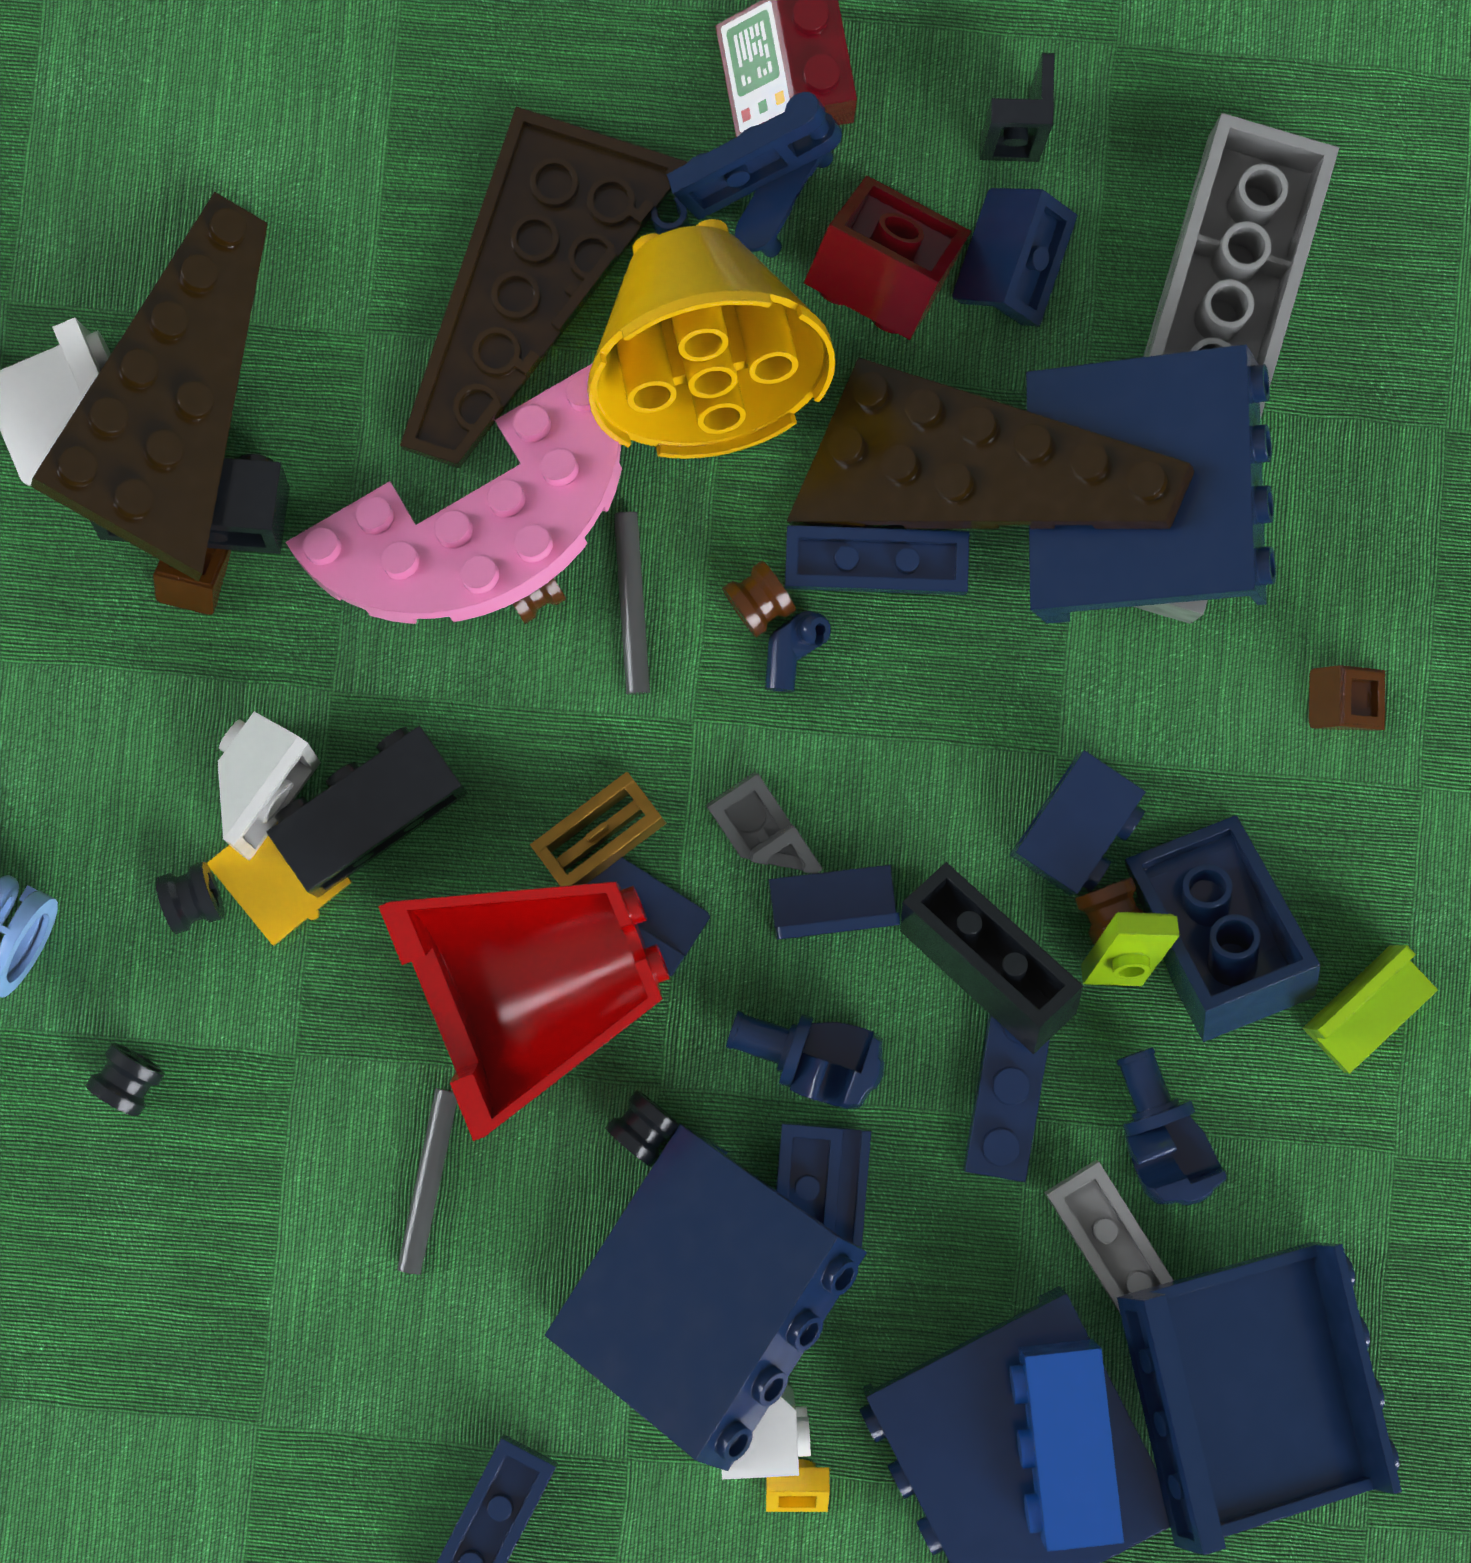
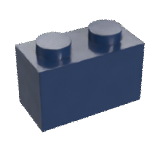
[1009,750,1146,896]

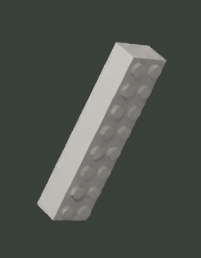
[1133,113,1340,624]

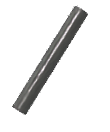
[614,512,650,695]
[397,1088,457,1275]

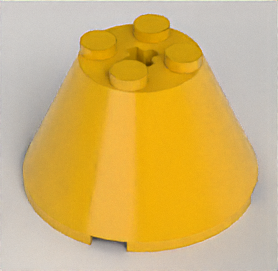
[587,219,835,459]

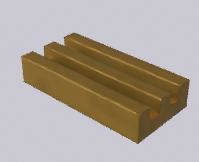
[530,772,667,886]

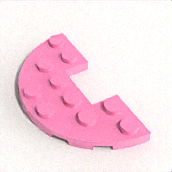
[286,363,622,624]

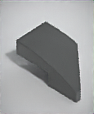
[705,771,823,874]

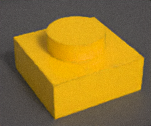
[766,1459,830,1512]

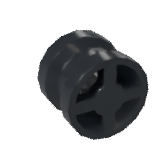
[155,861,225,935]
[85,1043,165,1117]
[605,1090,680,1167]

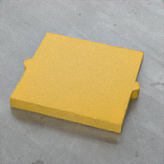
[207,822,352,946]

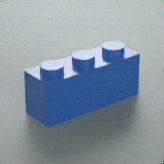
[1009,1339,1124,1552]

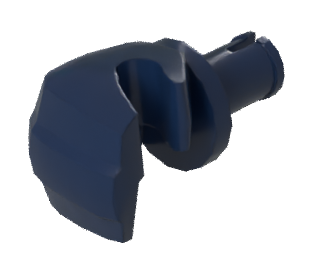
[726,1011,885,1109]
[1116,1047,1227,1206]

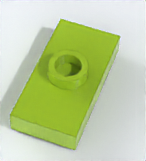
[1081,912,1180,986]

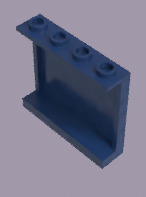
[1026,344,1276,624]
[545,1124,867,1471]
[1117,1242,1402,1556]
[859,1286,1170,1563]

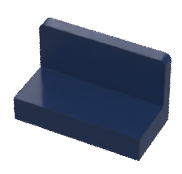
[952,188,1078,327]
[588,857,710,977]
[769,865,901,940]

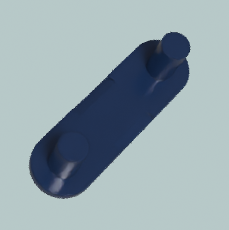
[735,152,833,257]

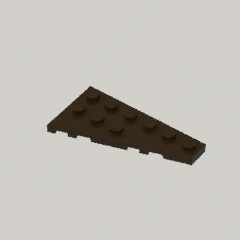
[400,106,687,469]
[30,192,268,582]
[787,357,1195,529]

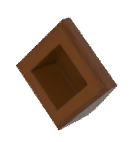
[153,548,231,615]
[1309,665,1385,731]

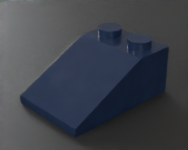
[1125,815,1321,1042]

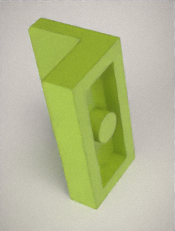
[1303,945,1438,1074]

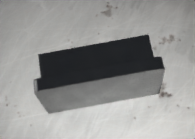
[980,53,1055,162]

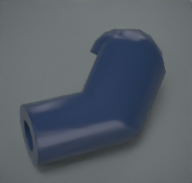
[765,611,831,692]

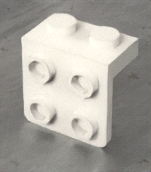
[0,317,111,486]

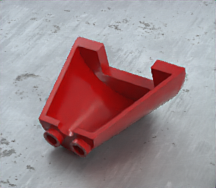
[378,881,670,1141]

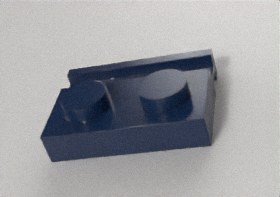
[776,1122,871,1248]

